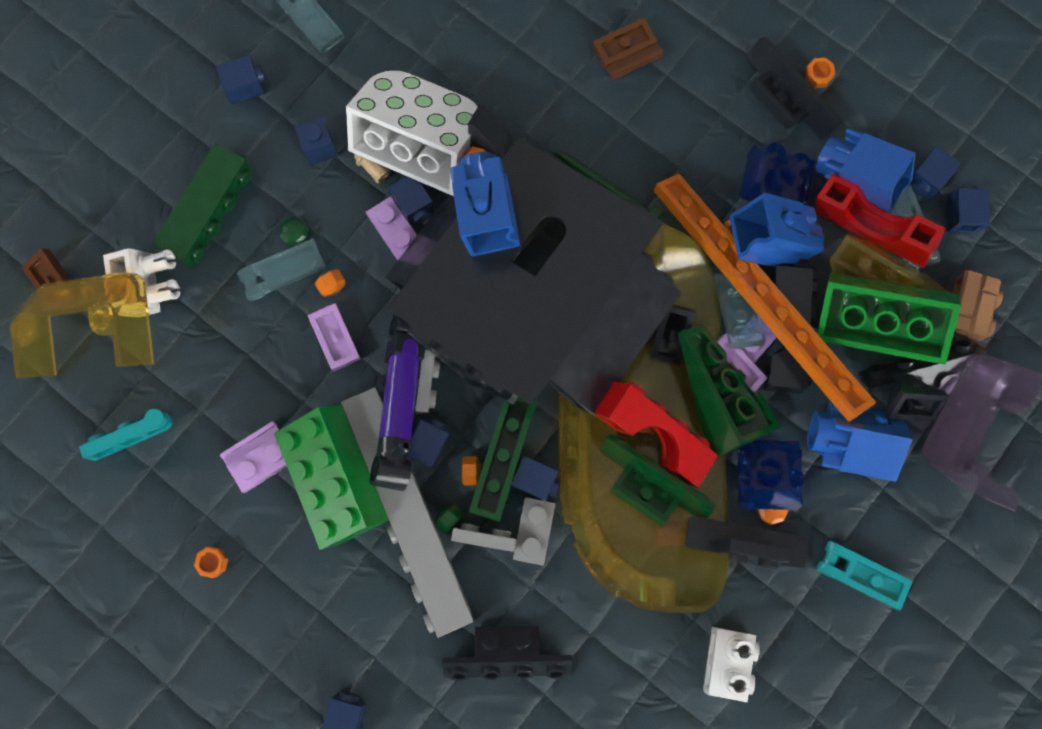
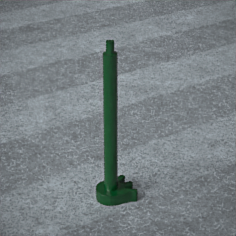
[554,149,666,220]

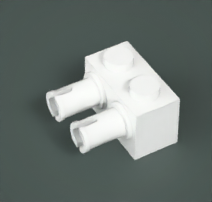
[103,248,180,318]
[703,627,760,702]

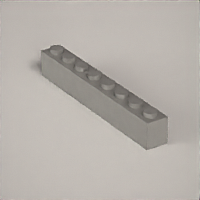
[341,387,475,638]

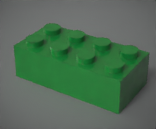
[817,272,961,365]
[274,404,389,550]

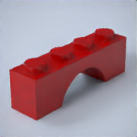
[815,173,946,268]
[593,381,718,488]

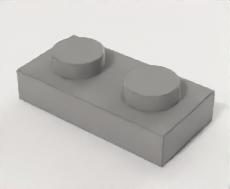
[416,350,440,416]
[513,497,555,566]
[451,523,516,552]

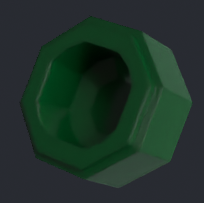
[279,218,310,249]
[435,504,464,534]

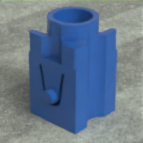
[816,128,916,214]
[450,152,521,257]
[729,193,824,267]
[807,400,913,482]

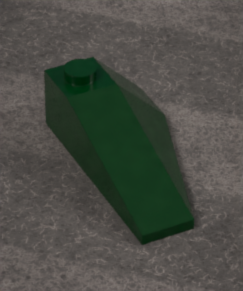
[678,324,781,457]

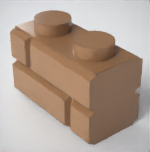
[952,270,1003,343]

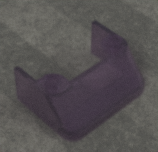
[923,354,1042,512]

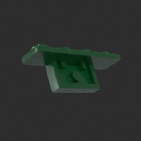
[600,434,716,528]

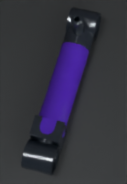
[369,314,425,491]

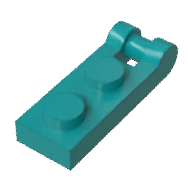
[79,409,173,461]
[816,541,913,610]

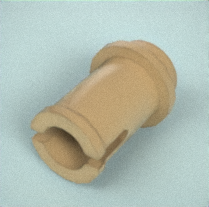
[354,154,391,184]

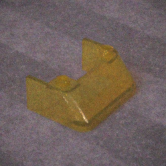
[10,272,154,379]

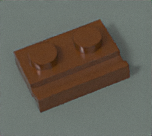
[592,17,664,81]

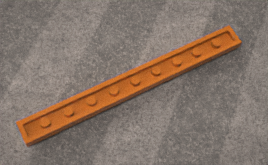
[653,173,876,422]

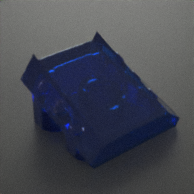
[738,142,815,205]
[737,440,805,513]

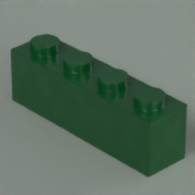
[152,143,253,269]
[469,398,537,523]

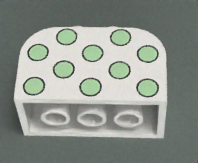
[346,71,477,196]

